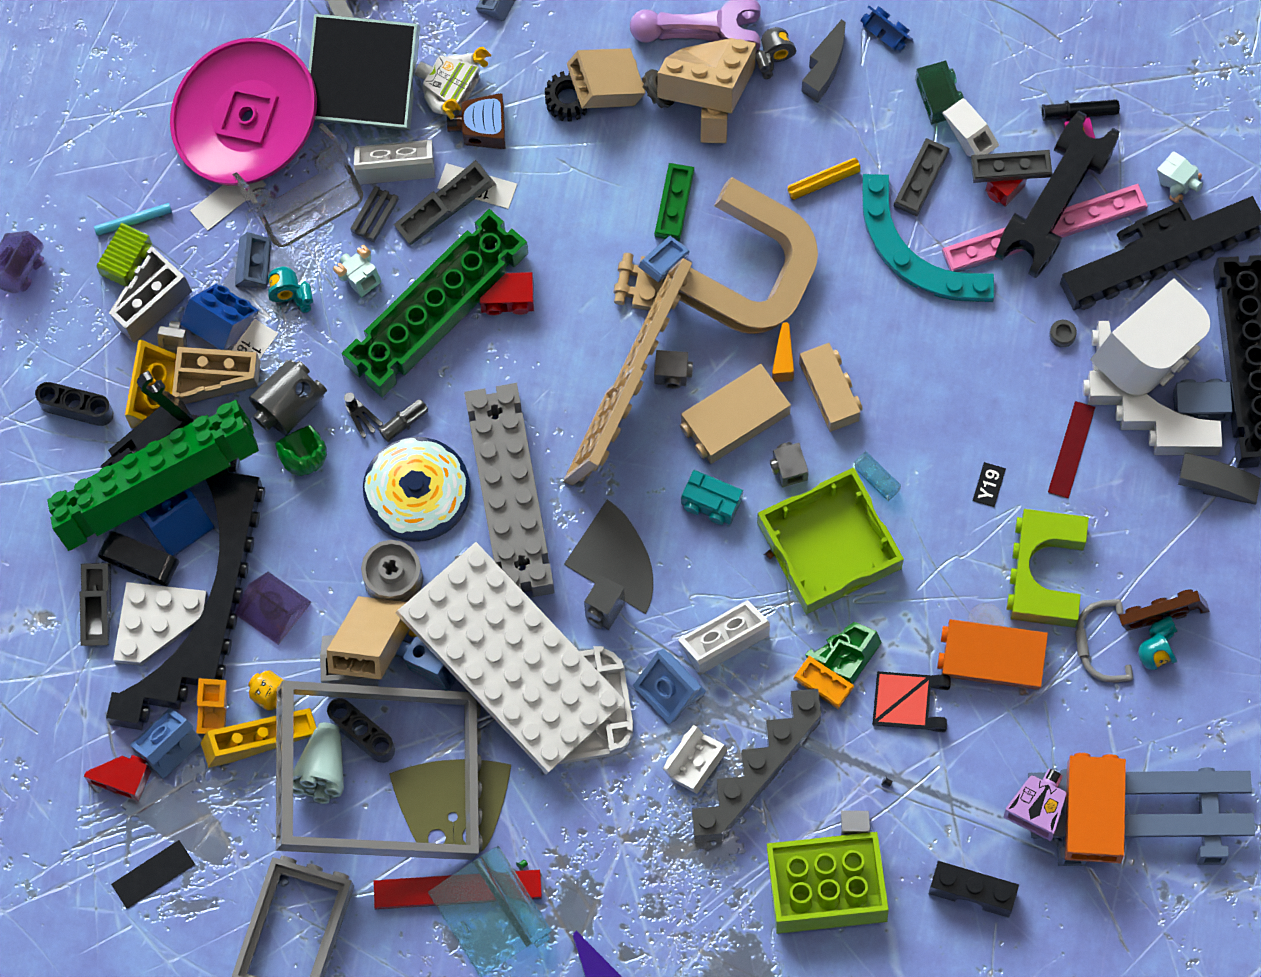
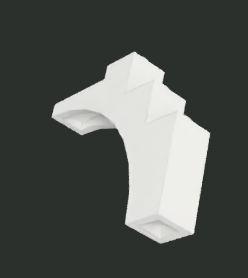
[1083,321,1222,455]

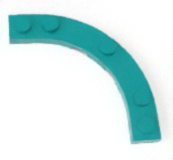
[862,174,994,302]

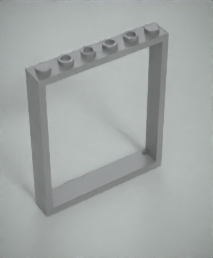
[276,681,483,860]

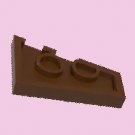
[1119,589,1210,631]

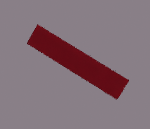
[1048,401,1095,498]

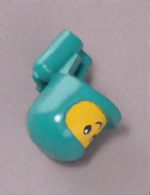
[268,266,313,313]
[1138,616,1177,670]

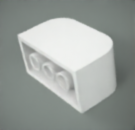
[1090,278,1210,395]

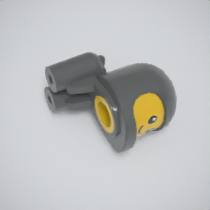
[756,27,796,79]

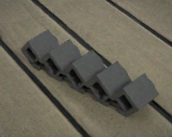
[692,689,821,843]

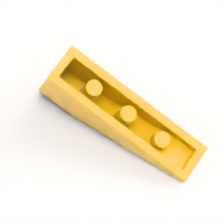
[200,708,317,768]

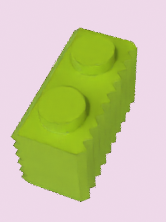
[96,223,153,287]

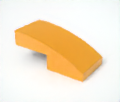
[196,678,227,734]

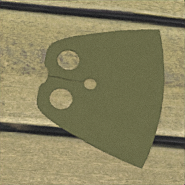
[389,759,511,851]

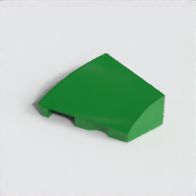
[805,622,882,684]

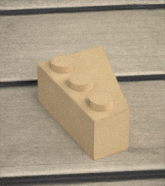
[172,347,261,404]

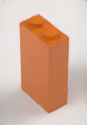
[937,619,1048,690]
[1065,753,1126,863]

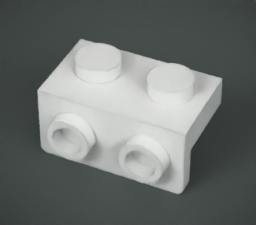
[663,725,728,794]

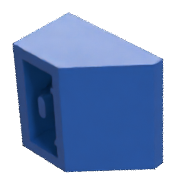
[180,283,259,350]
[139,488,215,556]

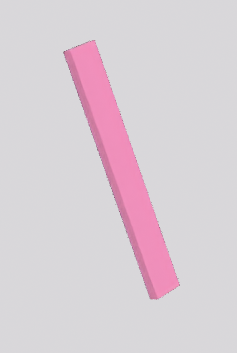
[942,184,1148,272]

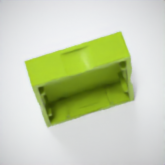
[757,467,904,615]

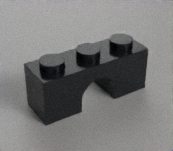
[928,861,1019,918]

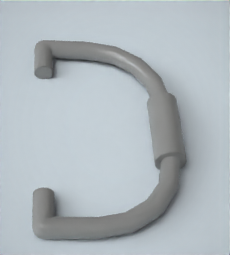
[1075,599,1133,683]

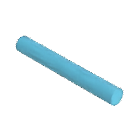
[94,203,172,236]

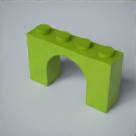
[1006,509,1089,628]

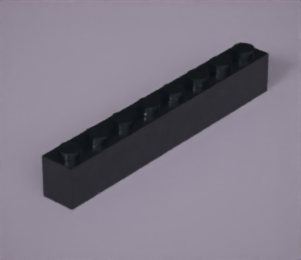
[1060,196,1261,311]

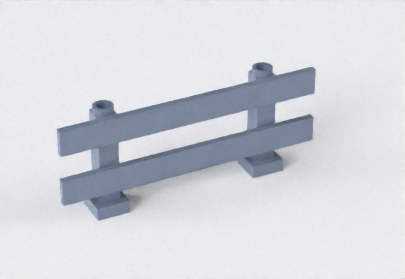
[1028,767,1255,866]

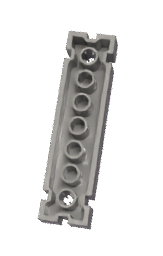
[464,383,554,597]

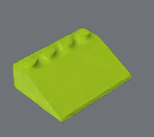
[766,832,889,934]

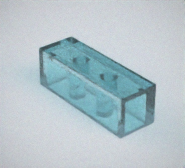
[853,451,901,501]

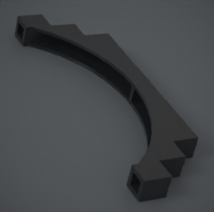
[106,414,265,730]

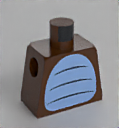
[447,93,506,149]

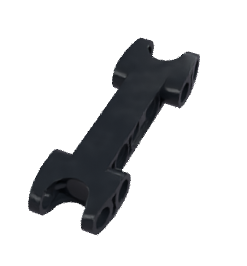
[995,111,1120,278]

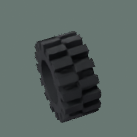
[545,71,590,122]

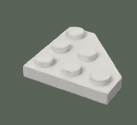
[113,582,208,666]

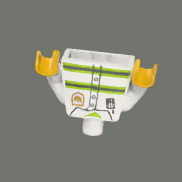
[415,47,491,119]

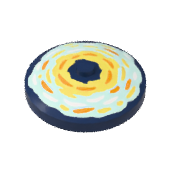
[363,437,471,542]

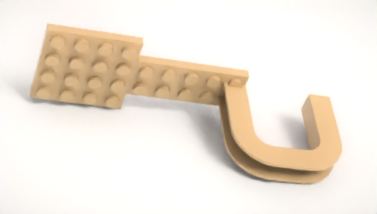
[563,177,818,486]

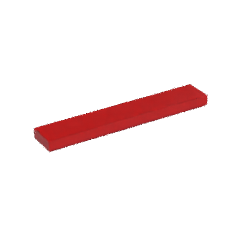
[373,869,542,910]

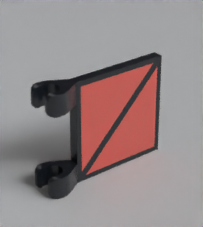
[872,671,951,732]

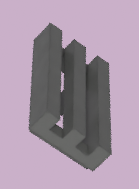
[350,185,399,242]

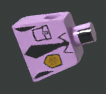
[1003,769,1066,841]

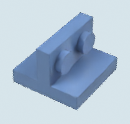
[633,648,706,725]
[130,708,202,779]

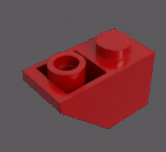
[480,272,534,315]

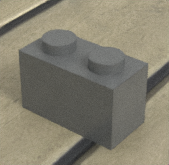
[584,575,625,630]

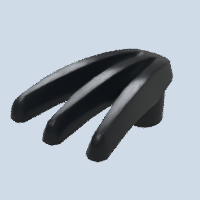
[344,393,383,438]

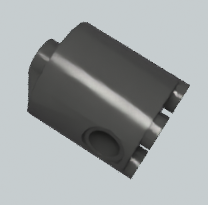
[249,359,327,435]

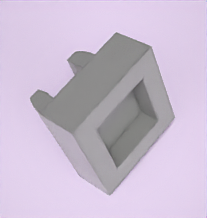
[157,321,187,354]

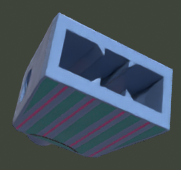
[396,636,456,691]

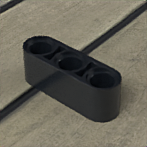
[35,382,114,426]
[98,531,180,586]
[327,698,395,763]

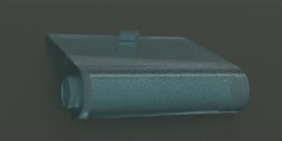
[428,846,552,977]

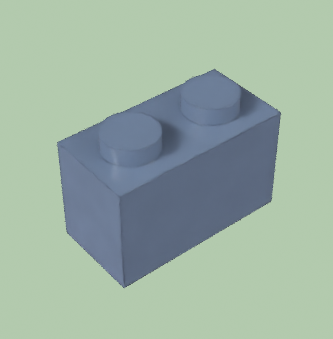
[1173,379,1232,421]

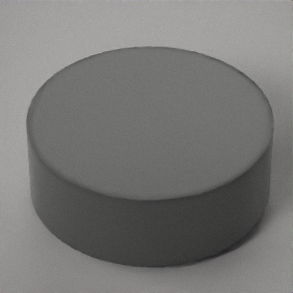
[1049,319,1077,347]

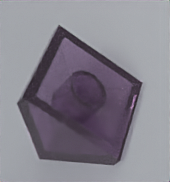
[235,572,311,645]

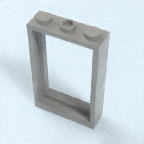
[232,856,354,977]

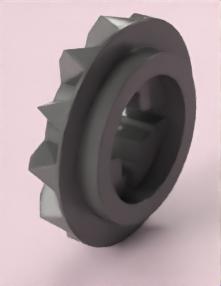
[642,69,675,108]

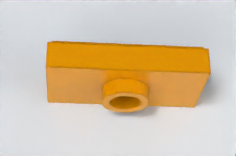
[793,656,854,710]

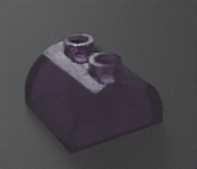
[0,231,44,293]

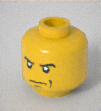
[248,670,285,711]

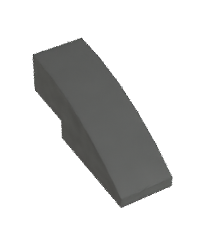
[801,19,846,103]
[1178,453,1261,505]
[79,563,111,646]

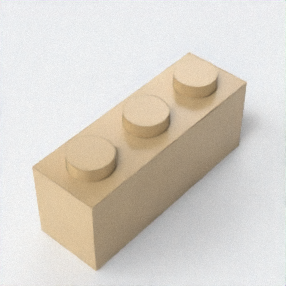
[799,343,863,432]

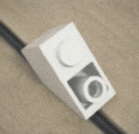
[942,98,1000,157]

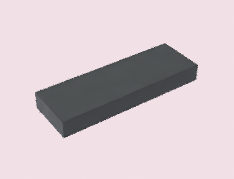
[894,138,950,216]
[971,150,1053,183]

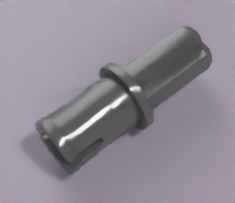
[378,399,428,442]

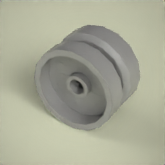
[361,540,423,602]

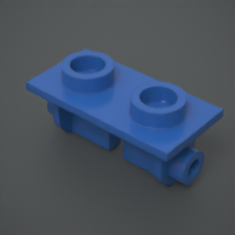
[860,6,913,52]

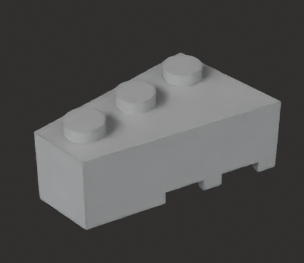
[109,246,192,343]

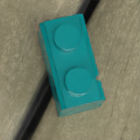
[681,470,743,525]

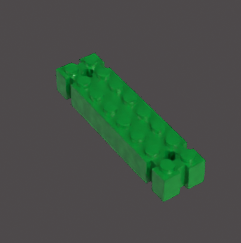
[342,209,529,398]
[47,400,259,551]

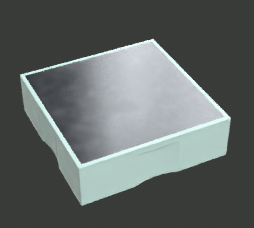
[308,14,421,130]

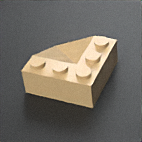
[657,38,756,114]

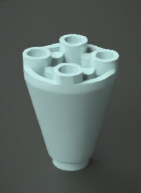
[293,722,344,804]

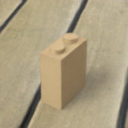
[567,48,646,109]

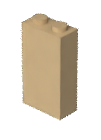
[680,364,791,464]
[326,596,410,680]

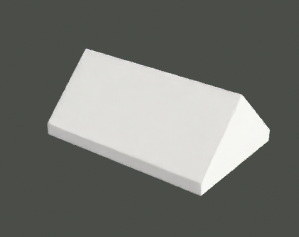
[354,140,435,185]
[678,600,770,675]

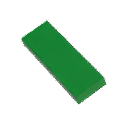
[654,163,694,241]

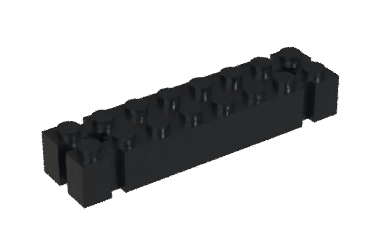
[1213,255,1261,468]

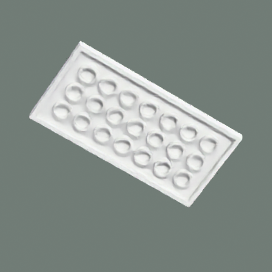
[396,542,626,775]

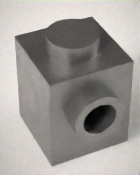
[654,350,693,389]
[770,442,809,487]

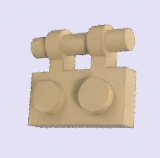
[613,253,665,311]

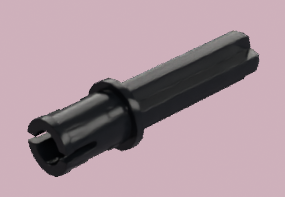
[1041,99,1120,121]

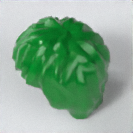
[275,425,327,476]

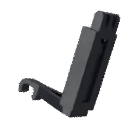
[101,371,194,469]

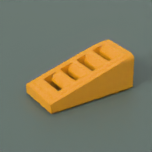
[772,322,794,382]

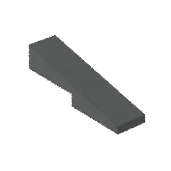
[393,160,496,245]

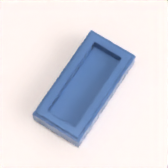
[638,236,690,283]

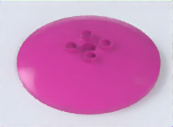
[170,38,317,186]

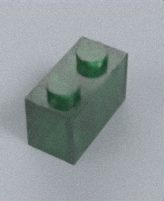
[915,60,964,125]

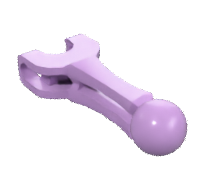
[630,0,761,51]

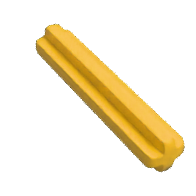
[787,158,861,200]

